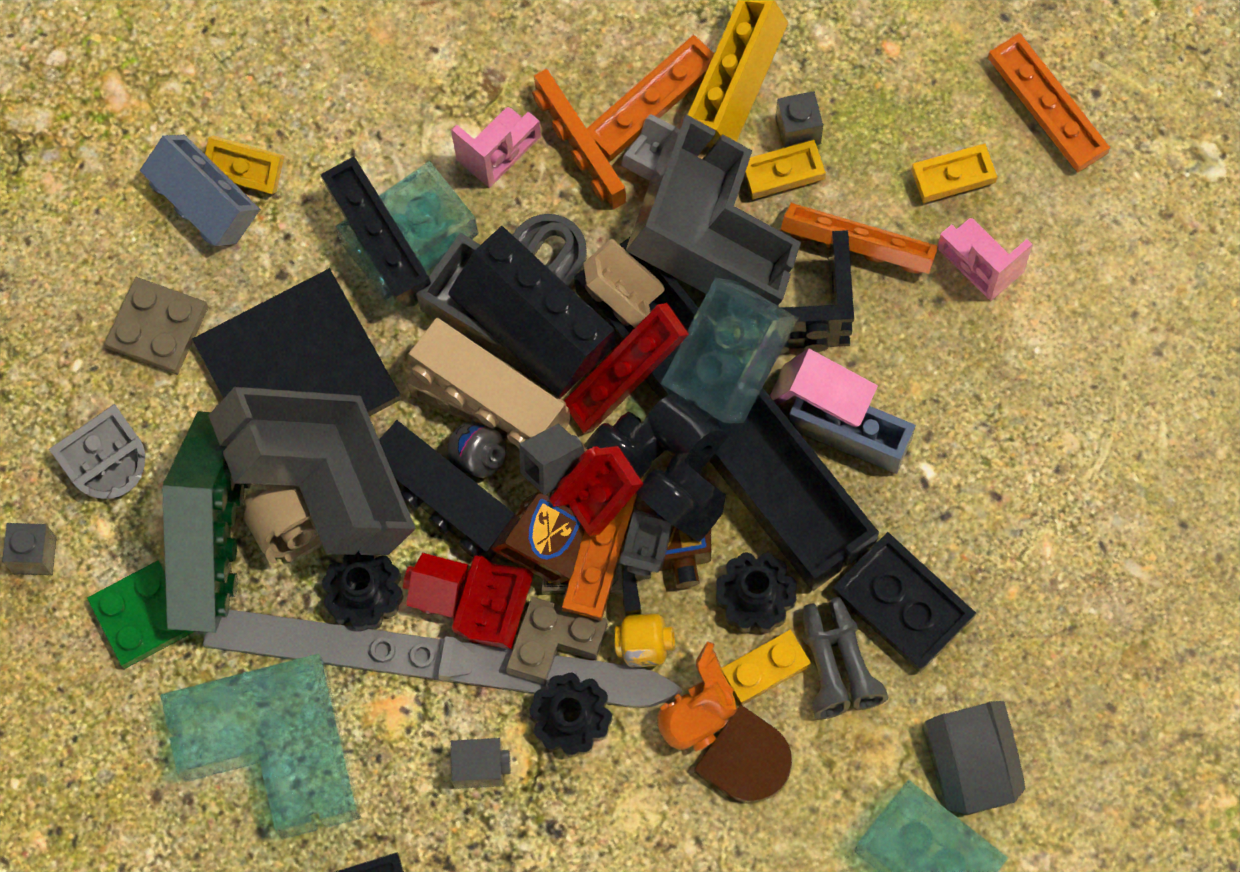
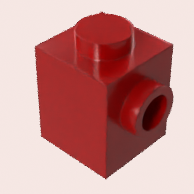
[403,552,468,618]

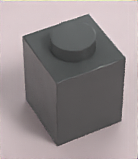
[776,91,823,148]
[519,424,584,495]
[2,523,57,575]
[451,738,511,789]

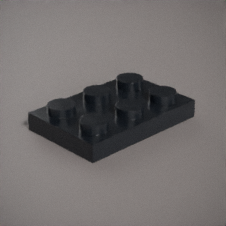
[832,532,977,673]

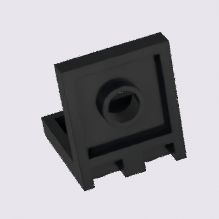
[756,230,854,354]

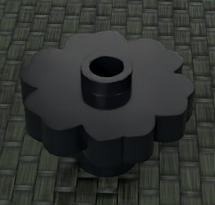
[322,551,404,631]
[716,552,797,633]
[529,672,613,757]

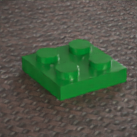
[87,560,196,669]

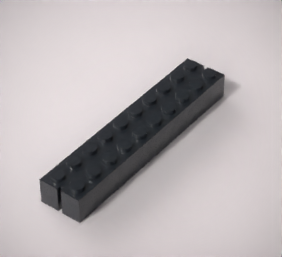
[574,237,879,591]

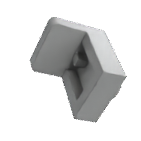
[621,115,675,181]

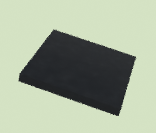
[192,268,402,416]

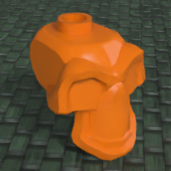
[657,641,738,752]

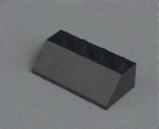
[448,226,616,399]

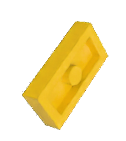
[205,136,284,194]
[744,140,826,200]
[911,143,997,203]
[722,629,811,705]

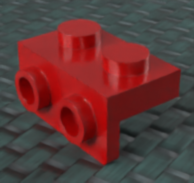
[549,446,643,536]
[452,555,534,649]

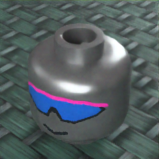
[448,421,506,478]

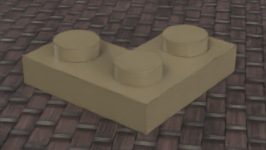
[507,597,608,685]

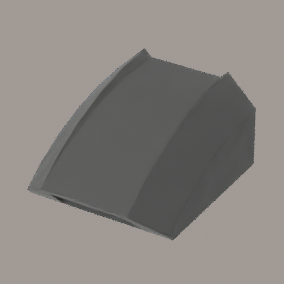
[923,701,1026,815]

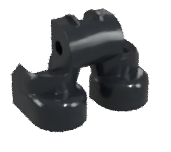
[584,393,729,542]

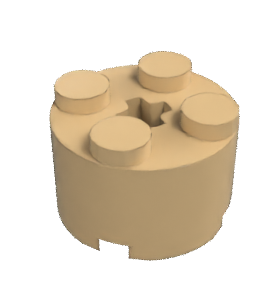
[244,485,322,563]

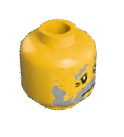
[615,613,675,667]

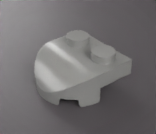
[49,404,145,499]

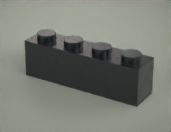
[379,420,515,561]

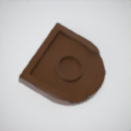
[694,705,792,802]

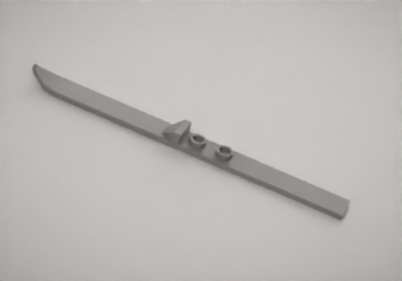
[203,609,682,708]

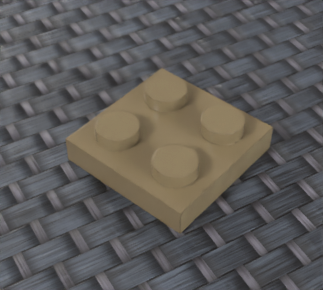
[104,277,209,375]

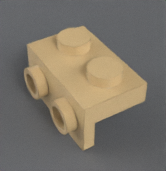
[583,239,664,328]

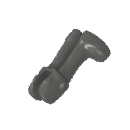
[802,597,889,719]

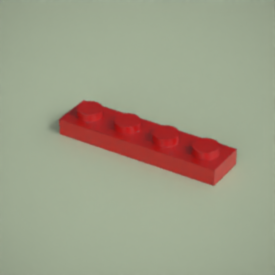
[564,303,689,433]

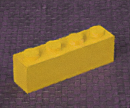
[688,0,788,148]

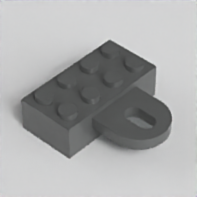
[416,214,587,387]

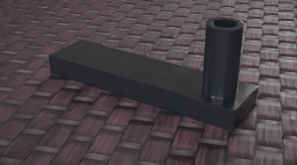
[320,156,431,307]

